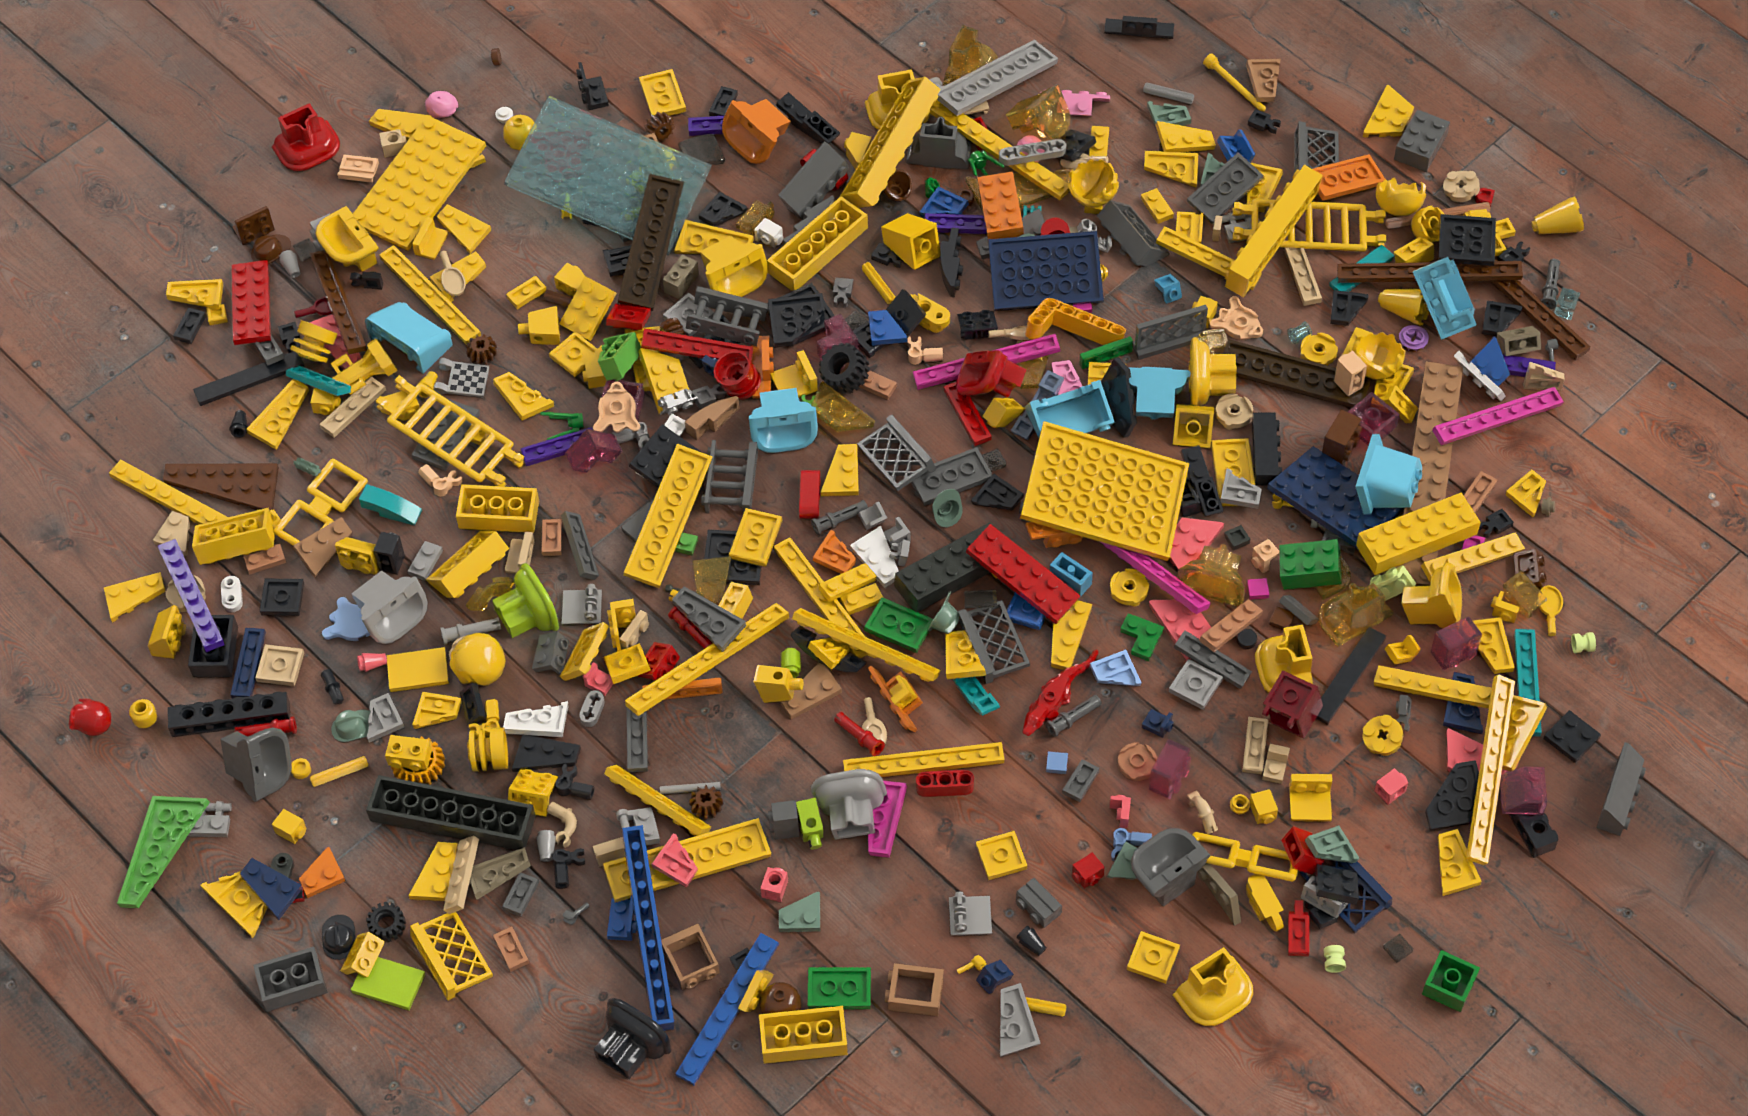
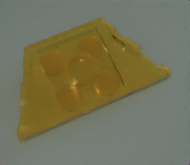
[811,381,875,432]

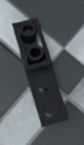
[776,92,840,144]
[941,228,963,297]
[1180,445,1224,517]

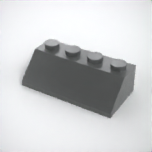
[779,141,849,220]
[1097,200,1170,267]
[1596,742,1646,836]

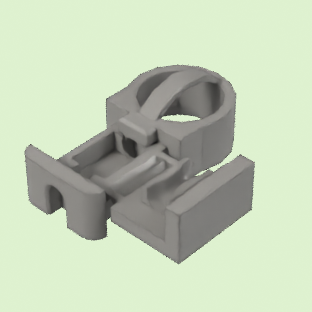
[1077,219,1112,253]

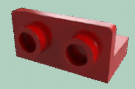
[638,642,680,681]

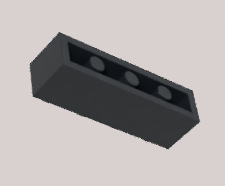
[1251,412,1282,486]

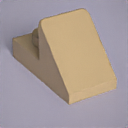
[1262,744,1290,784]

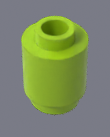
[781,648,801,678]

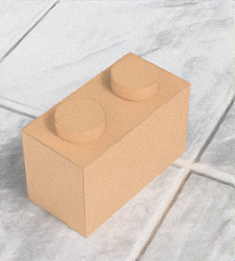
[1334,351,1367,396]

